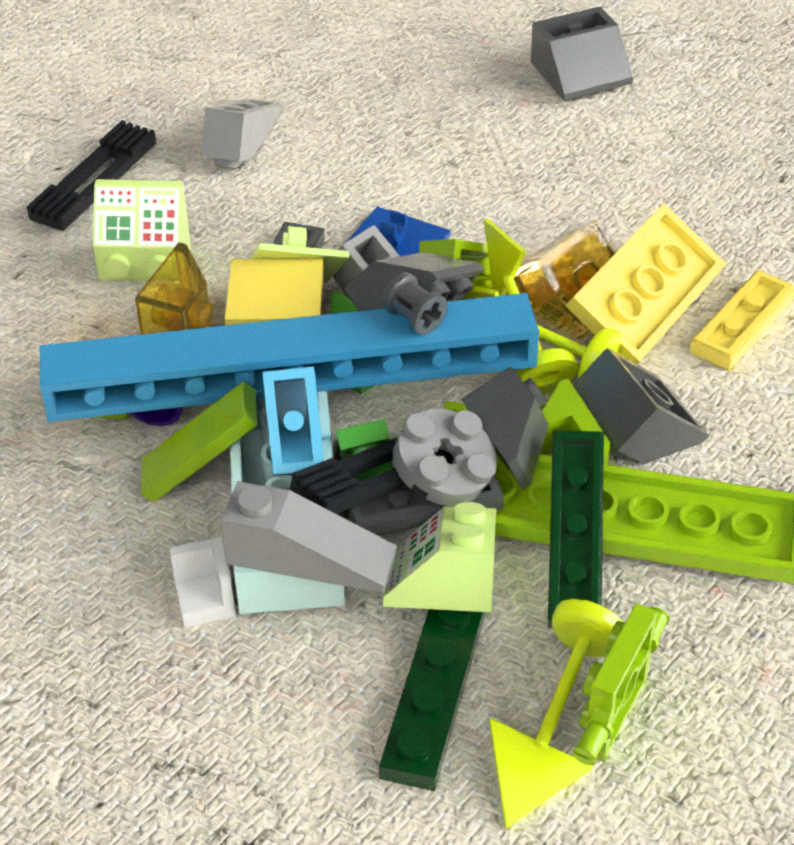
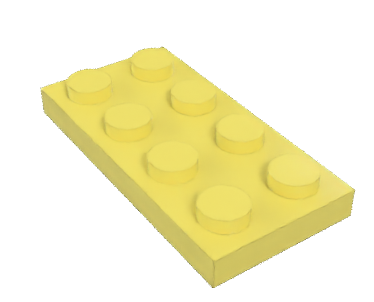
[565,203,726,364]

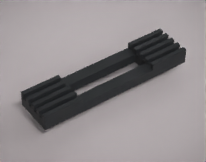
[27,120,157,231]
[289,437,454,514]

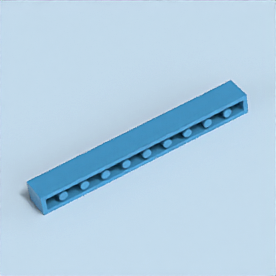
[40,293,539,422]

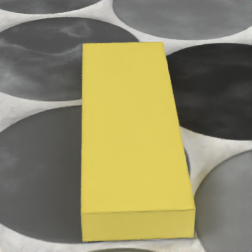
[689,270,794,371]

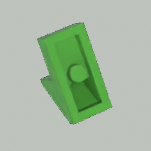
[334,419,393,482]

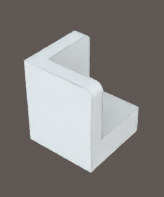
[169,537,236,628]

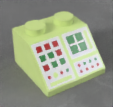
[93,179,191,282]
[383,502,496,612]

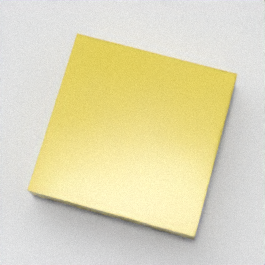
[224,258,324,325]

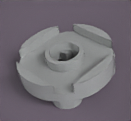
[393,408,497,506]

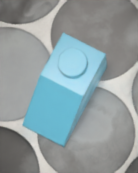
[262,367,324,475]

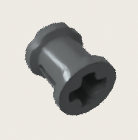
[382,272,447,335]

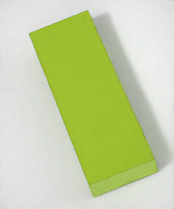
[141,381,257,502]

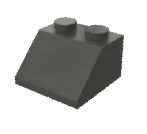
[573,348,709,464]

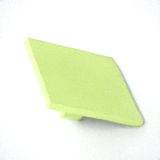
[249,226,349,283]

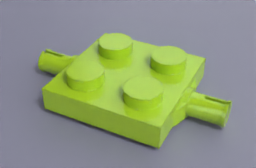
[573,603,670,765]

